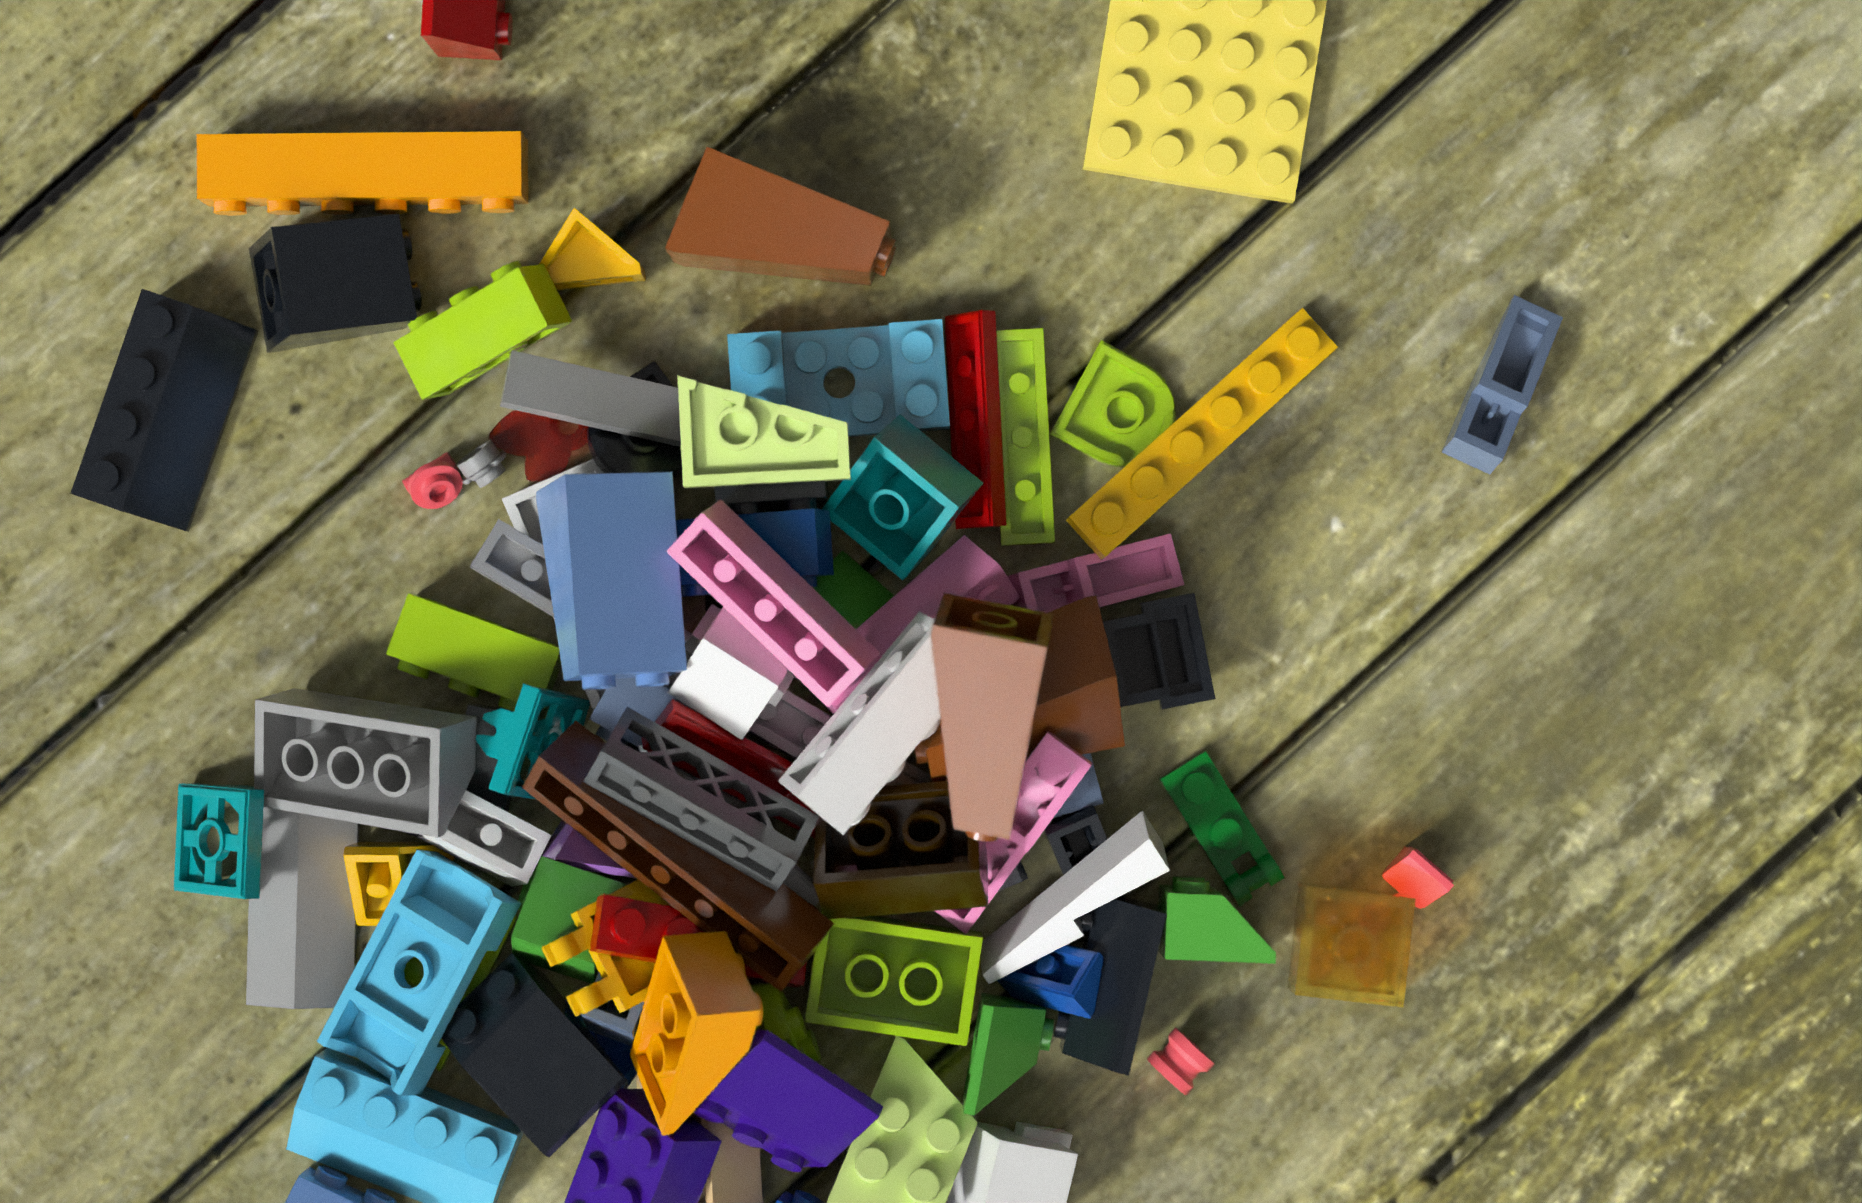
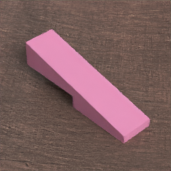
[935,731,1093,934]

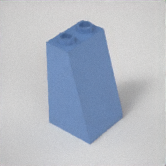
[536,472,687,690]

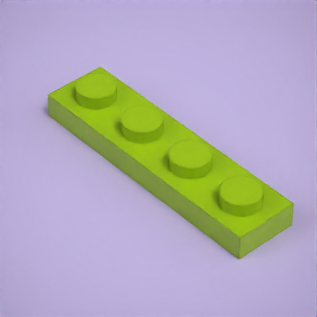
[996,328,1055,546]

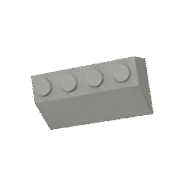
[254,688,476,837]

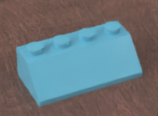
[286,1048,523,1203]

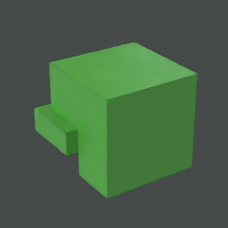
[511,856,626,984]

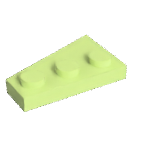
[678,376,851,488]

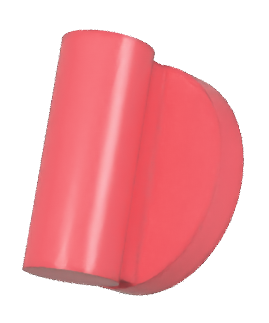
[402,452,463,509]

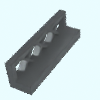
[583,707,819,892]

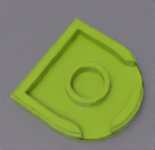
[1050,340,1176,467]

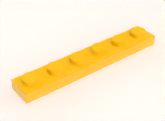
[1066,307,1338,560]

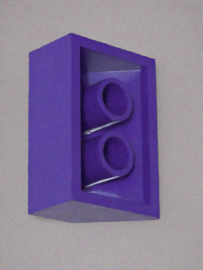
[694,1030,883,1172]

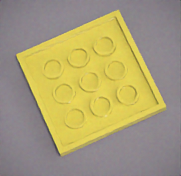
[1082,0,1327,204]

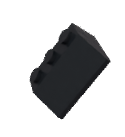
[1053,896,1167,1076]

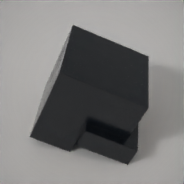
[1103,592,1216,710]

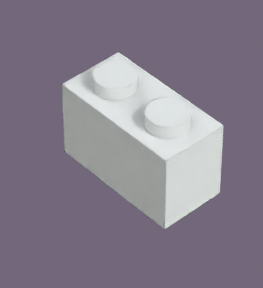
[417,790,551,887]

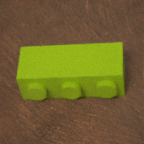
[393,261,573,400]
[386,593,561,711]

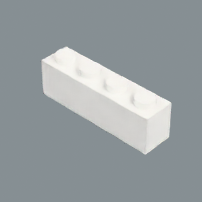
[778,611,941,835]

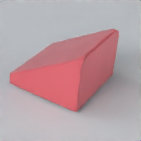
[1382,846,1454,909]

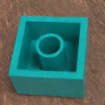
[822,414,983,580]

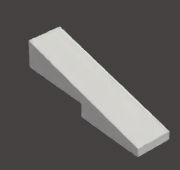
[980,810,1170,984]

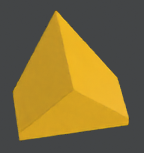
[539,208,646,290]
[343,842,455,926]

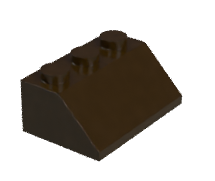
[813,781,988,919]

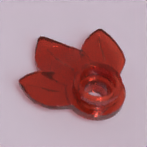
[488,410,588,481]

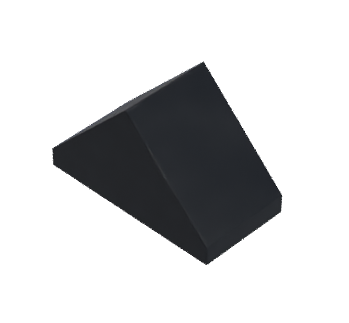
[1044,806,1107,875]

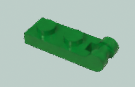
[1159,751,1285,907]

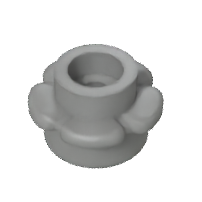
[456,440,506,488]

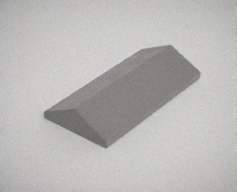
[246,807,360,1009]

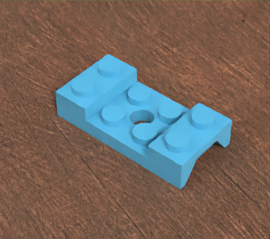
[727,319,950,437]
[317,849,521,1096]

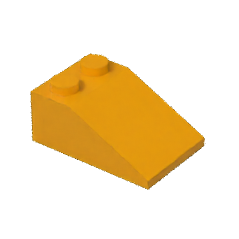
[630,931,763,1136]

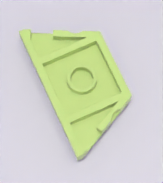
[826,1036,978,1203]

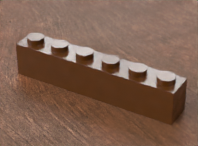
[522,720,835,992]

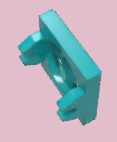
[475,684,590,800]
[174,783,264,899]

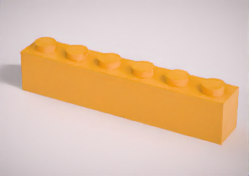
[197,131,528,216]

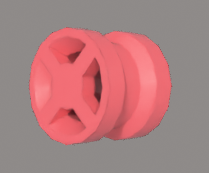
[1146,1027,1215,1095]

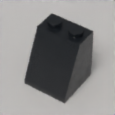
[249,214,422,353]

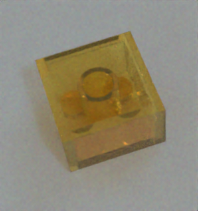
[1287,882,1415,1008]

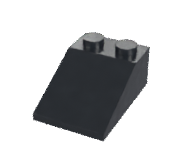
[441,953,628,1157]

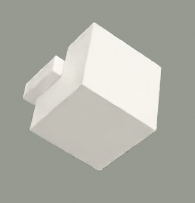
[668,604,795,740]
[947,1121,1078,1203]

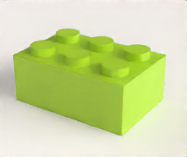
[805,912,983,1046]

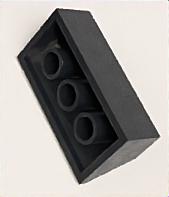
[70,289,258,532]

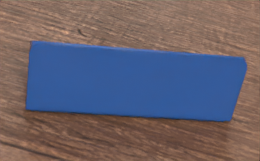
[997,945,1104,1019]

